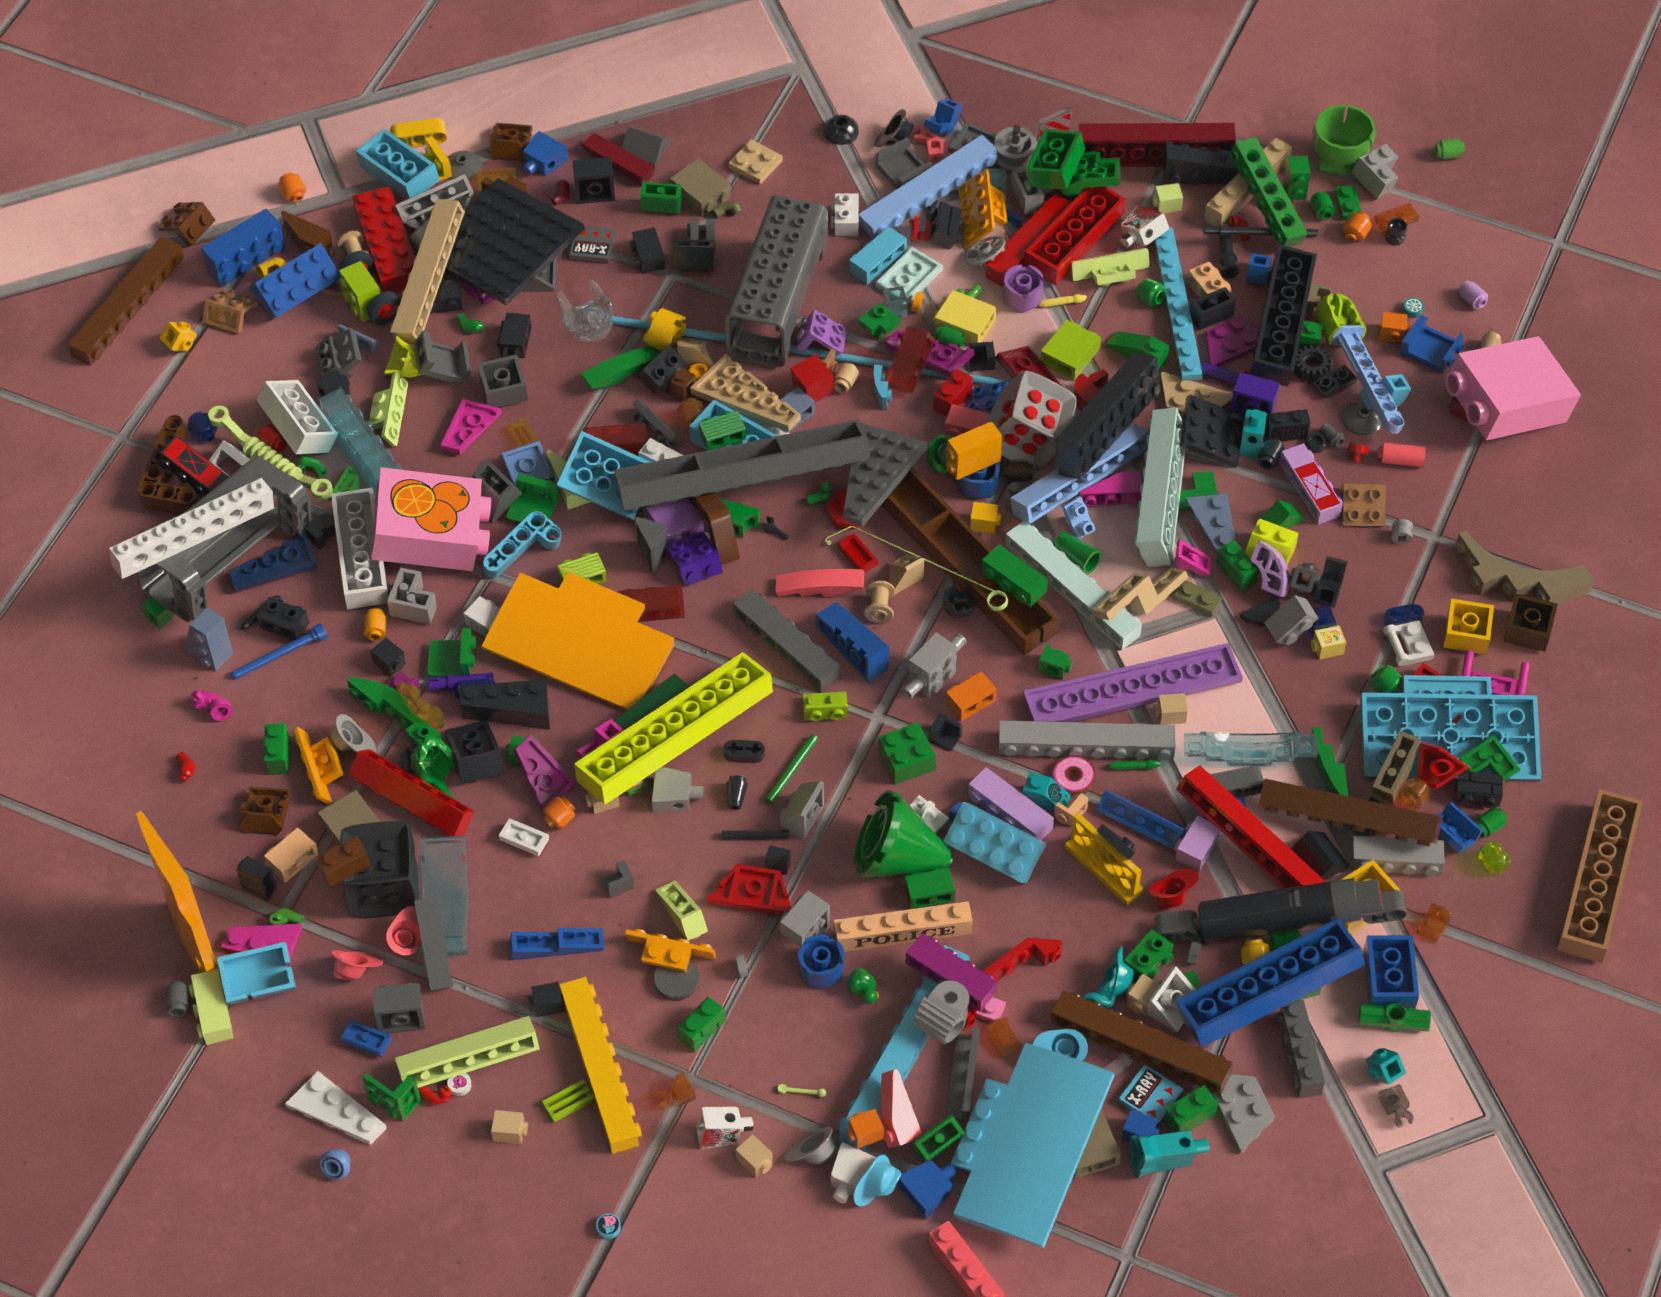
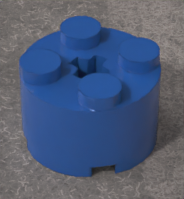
[957,462,1000,498]
[798,934,844,988]

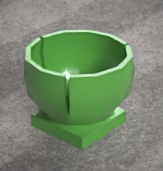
[1312,104,1376,174]

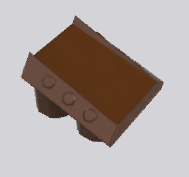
[488,123,533,162]
[239,786,291,836]

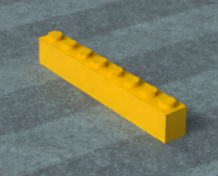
[559,977,642,1154]

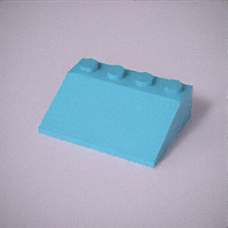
[557,431,650,520]

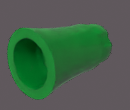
[1053,532,1102,575]

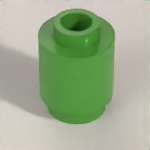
[1435,138,1465,159]

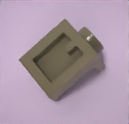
[1305,283,1331,315]

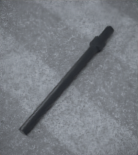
[1203,225,1319,237]

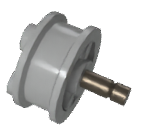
[994,125,1037,173]

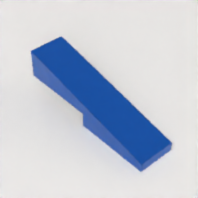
[509,928,604,961]

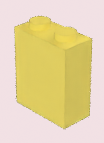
[933,290,996,344]

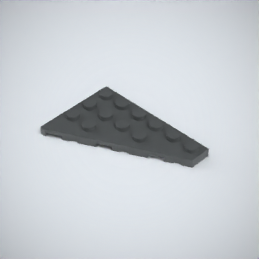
[844,423,928,527]

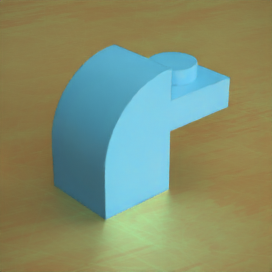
[1359,374,1411,411]

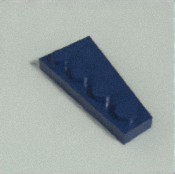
[229,531,317,592]

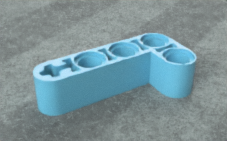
[483,511,562,579]

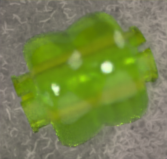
[1478,841,1511,874]

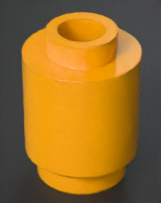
[364,608,386,641]

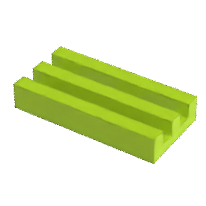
[542,1080,595,1123]

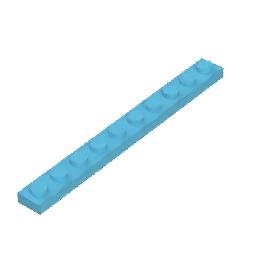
[1154,227,1202,381]

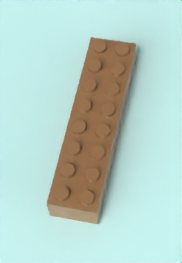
[1557,789,1643,963]

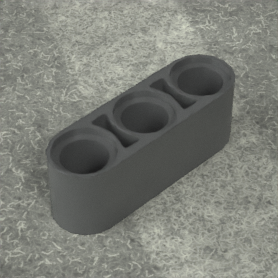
[1210,766,1264,798]

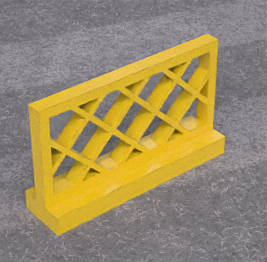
[1065,812,1144,906]

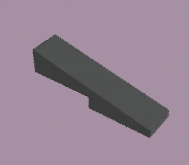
[414,896,453,991]

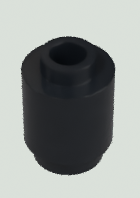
[1258,439,1285,470]

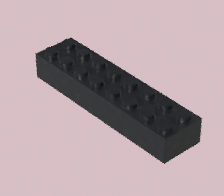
[1249,244,1317,387]
[1054,353,1161,480]

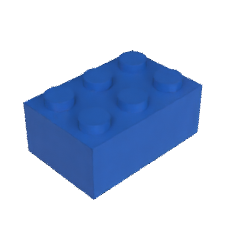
[1363,935,1419,1009]

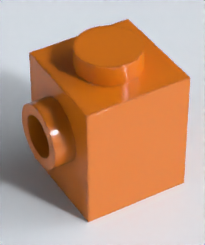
[1379,312,1410,343]
[846,1109,884,1149]

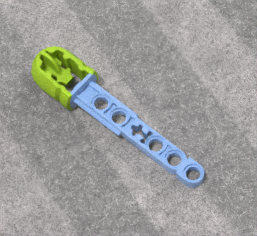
[1315,293,1404,434]

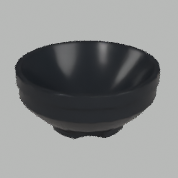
[824,115,859,145]

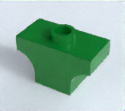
[721,499,761,538]

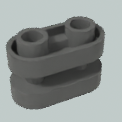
[687,219,715,253]

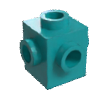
[1365,1048,1406,1085]

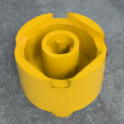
[643,308,686,351]

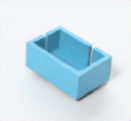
[217,942,296,1005]

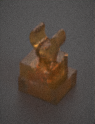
[654,1071,696,1110]

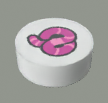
[447,1073,472,1096]

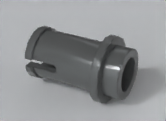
[1319,422,1345,447]

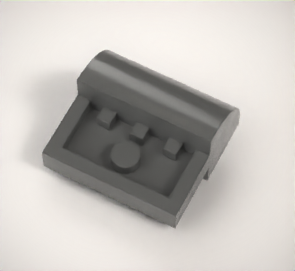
[315,328,362,378]

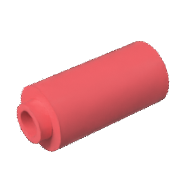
[1377,442,1425,467]

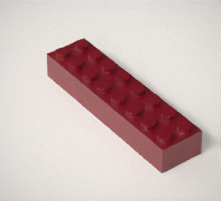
[1078,122,1236,167]

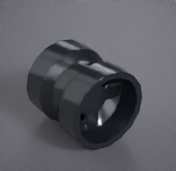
[1385,218,1408,246]

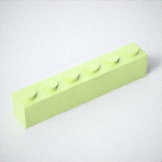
[395,1016,540,1088]

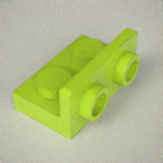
[803,692,848,721]

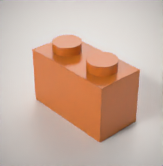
[946,671,997,721]

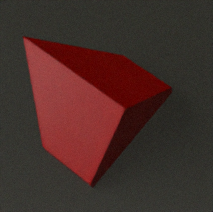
[1417,742,1470,790]

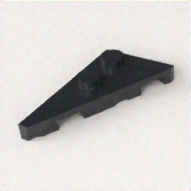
[1096,824,1136,860]

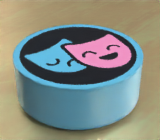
[596,1214,621,1239]

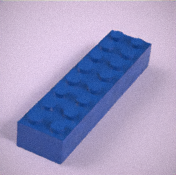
[1176,918,1365,1047]

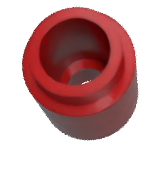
[258,424,288,453]

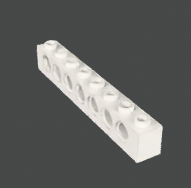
[109,478,274,579]

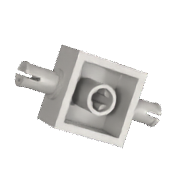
[902,632,967,699]

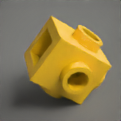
[159,322,197,352]

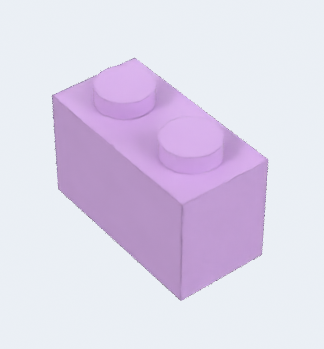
[1174,816,1221,872]

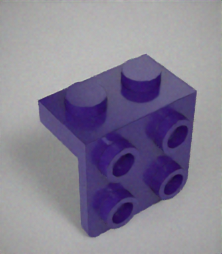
[666,532,723,587]

